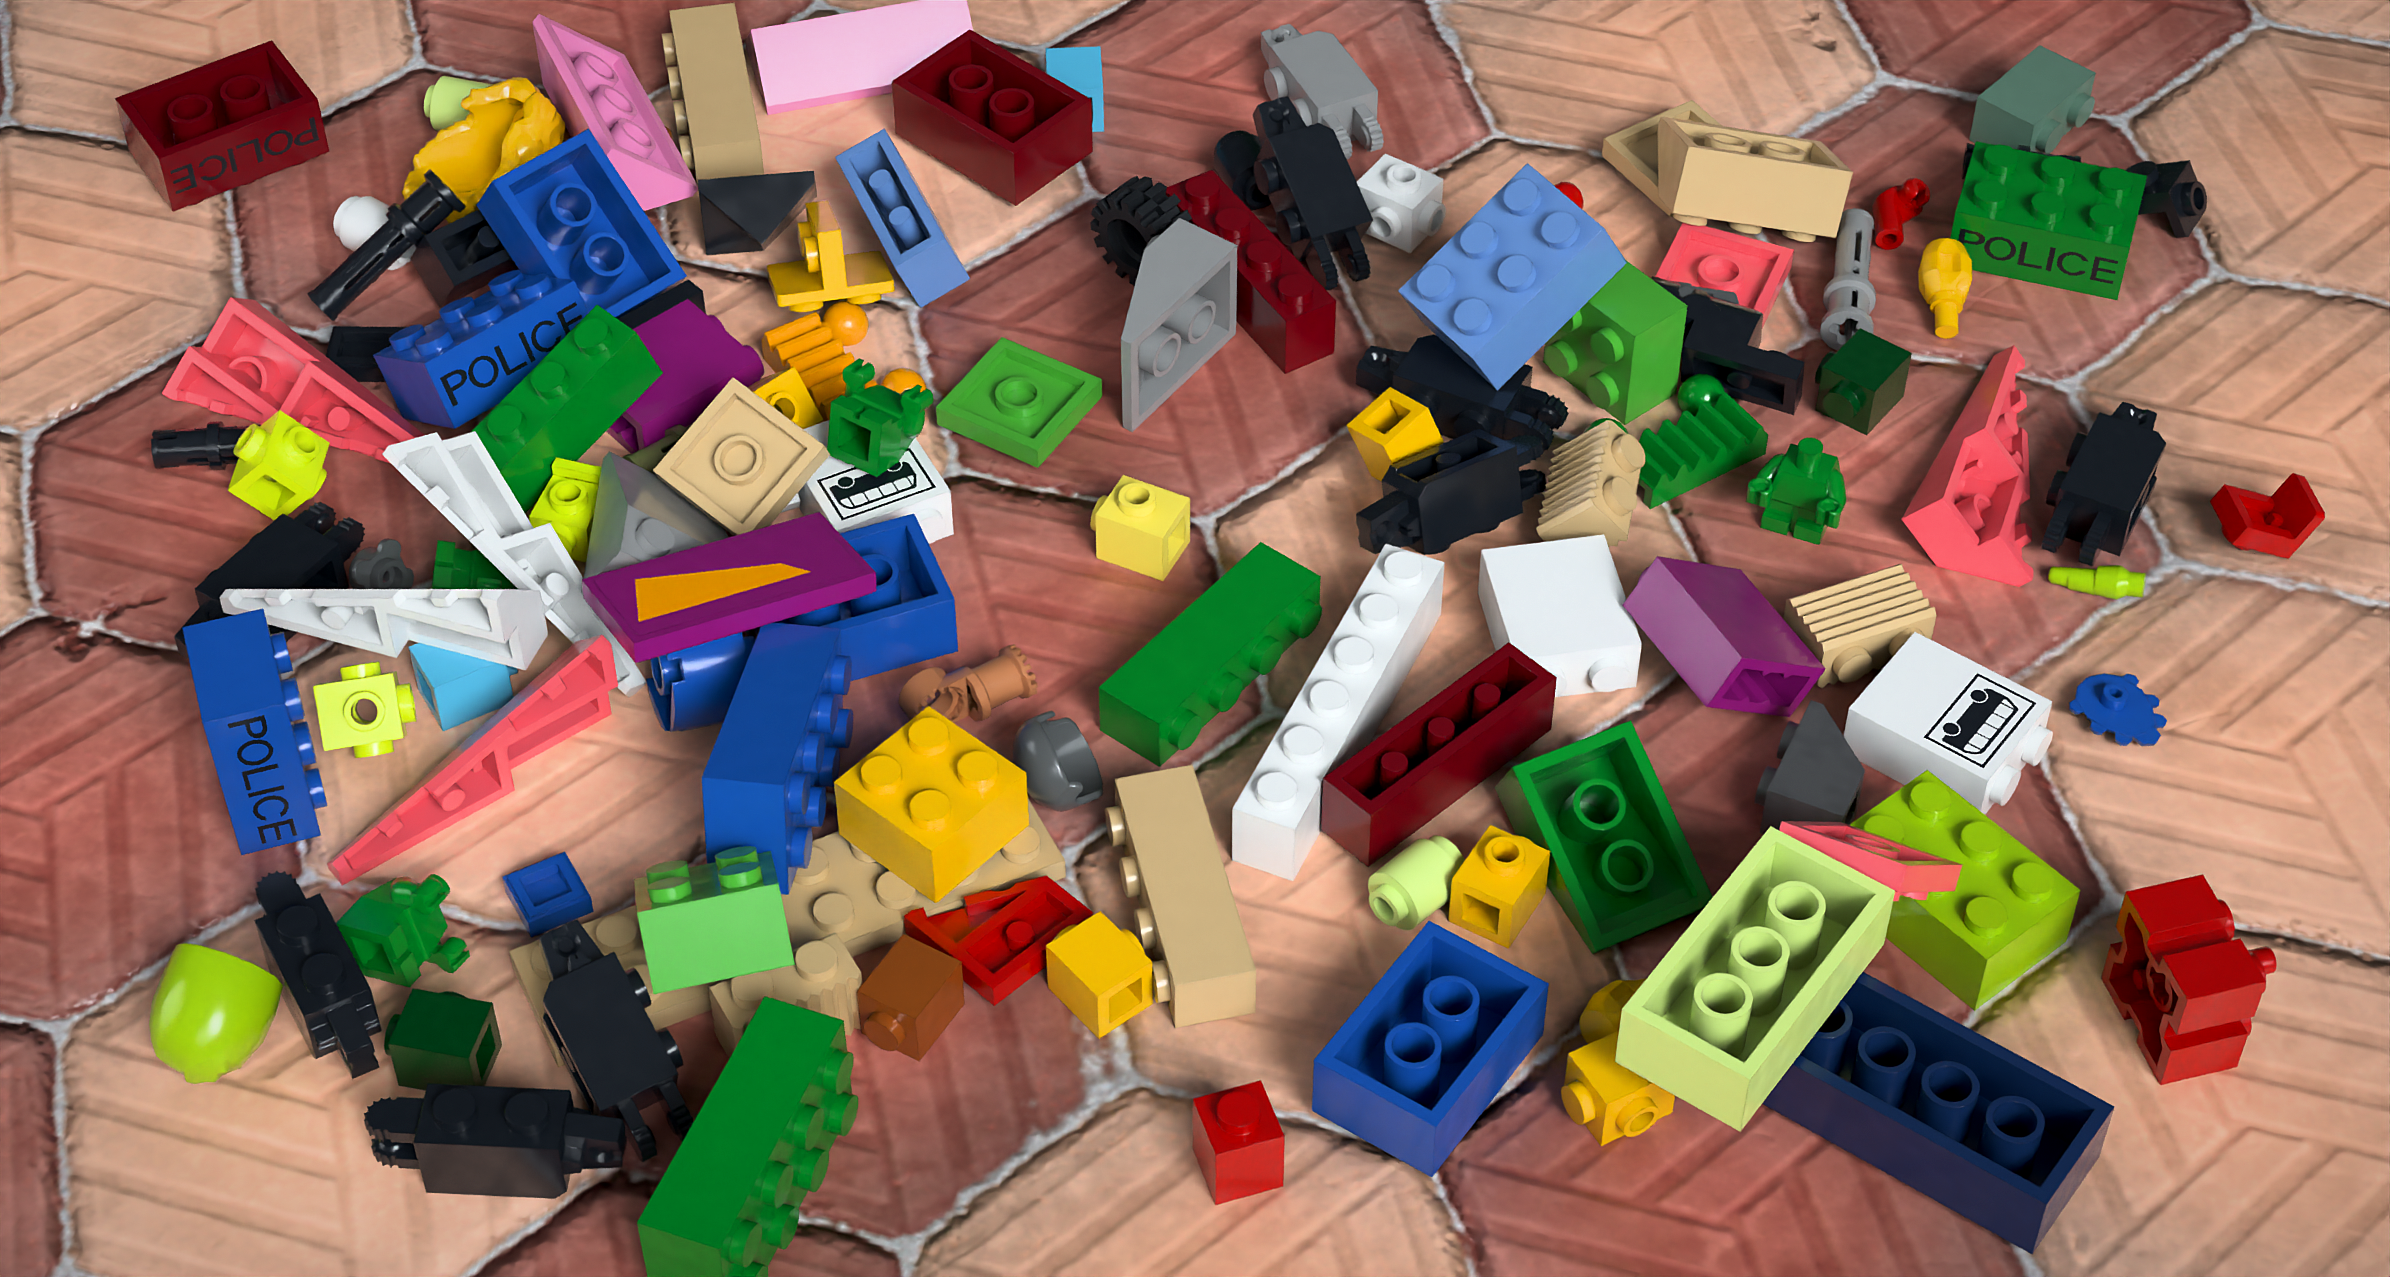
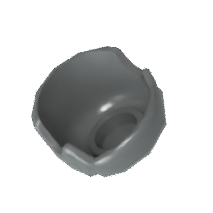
[1013,711,1103,812]

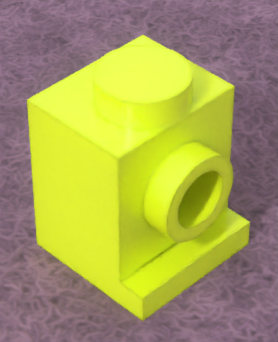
[529,457,602,562]

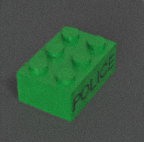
[1950,141,2147,300]

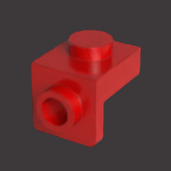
[2210,473,2325,559]

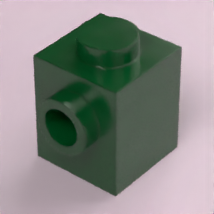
[1815,328,1912,436]
[384,988,502,1091]

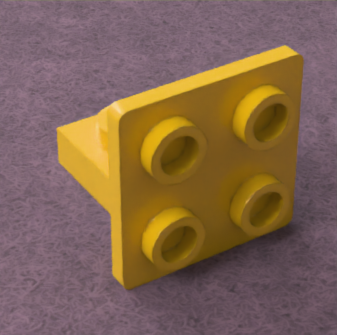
[767,200,895,312]

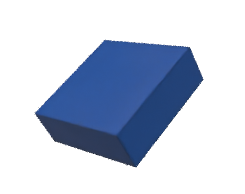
[502,852,594,938]

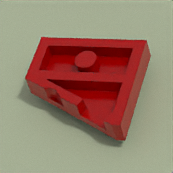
[904,875,1093,1006]

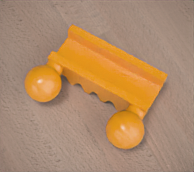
[761,301,926,424]

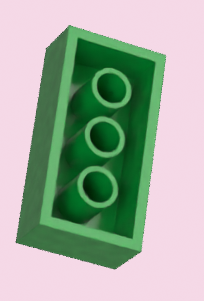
[637,996,858,1277]

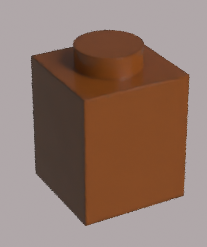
[857,934,965,1062]

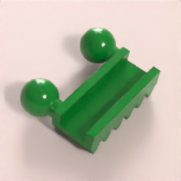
[1584,374,1768,509]

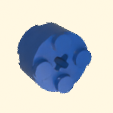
[646,632,756,732]

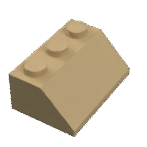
[1658,117,1853,242]

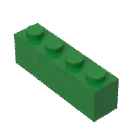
[470,305,663,513]
[1099,542,1322,767]

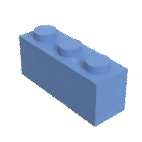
[835,128,970,308]

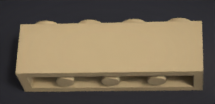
[662,3,764,192]
[1105,765,1256,1028]

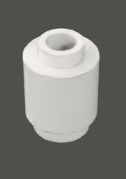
[333,196,417,270]

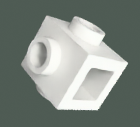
[1357,153,1446,253]

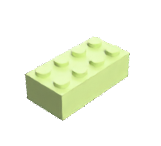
[1615,826,1895,1132]

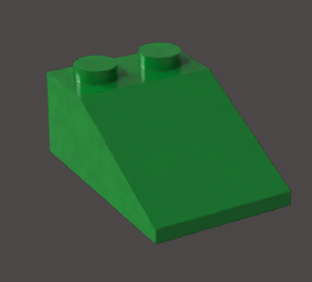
[1494,720,1713,954]

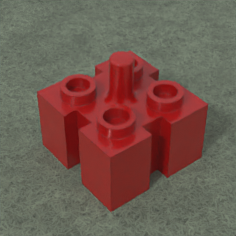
[2101,874,2277,1085]

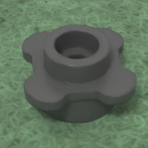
[349,538,414,589]

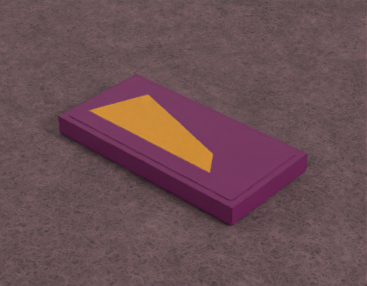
[582,512,877,663]

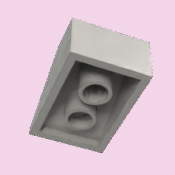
[1121,218,1237,432]
[581,451,728,594]

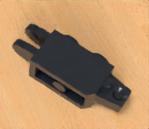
[1252,96,1373,290]
[1356,334,1569,453]
[2041,402,2166,566]
[1356,429,1546,555]
[174,502,365,659]
[254,871,382,1079]
[539,920,694,1162]
[364,1083,627,1199]

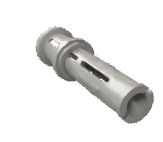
[1820,208,1876,351]

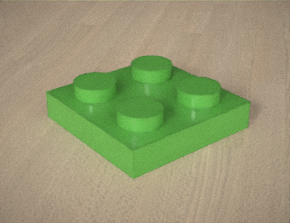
[936,337,1102,468]

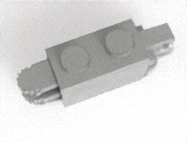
[1261,24,1384,159]

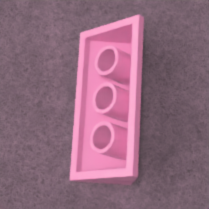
[745,0,973,115]
[532,14,698,211]

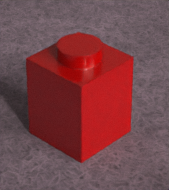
[1193,1080,1285,1205]

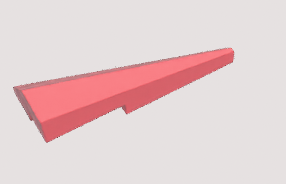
[162,297,425,463]
[1902,345,2034,587]
[327,635,618,886]

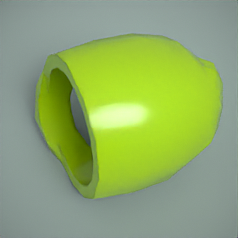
[149,943,283,1084]

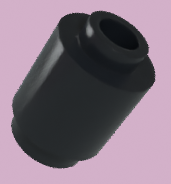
[1213,130,1272,211]

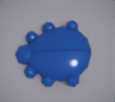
[2069,673,2167,746]

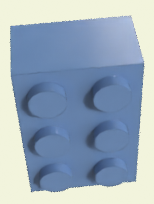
[1398,163,1627,391]

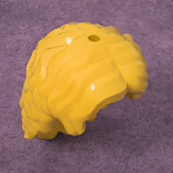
[402,77,565,224]

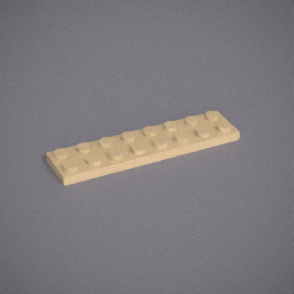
[509,799,1066,1067]

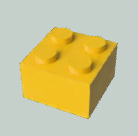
[834,706,1029,903]

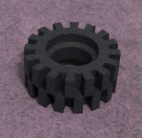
[1090,176,1192,286]

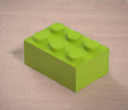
[1850,770,2081,1011]

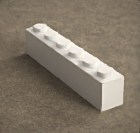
[1232,544,1445,881]

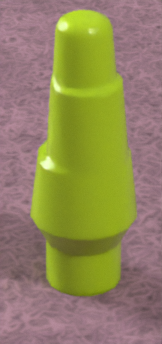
[2048,565,2146,600]

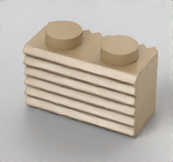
[1536,420,1645,547]
[1783,564,1937,689]
[707,933,862,1058]

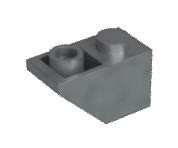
[1755,700,1865,835]

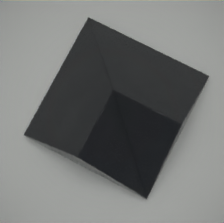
[698,171,817,255]

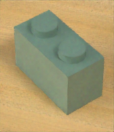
[1969,45,2096,154]

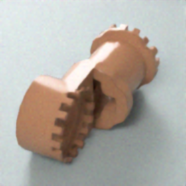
[898,644,1038,723]

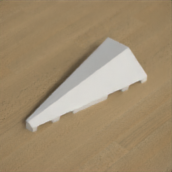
[382,431,647,697]
[220,589,548,671]

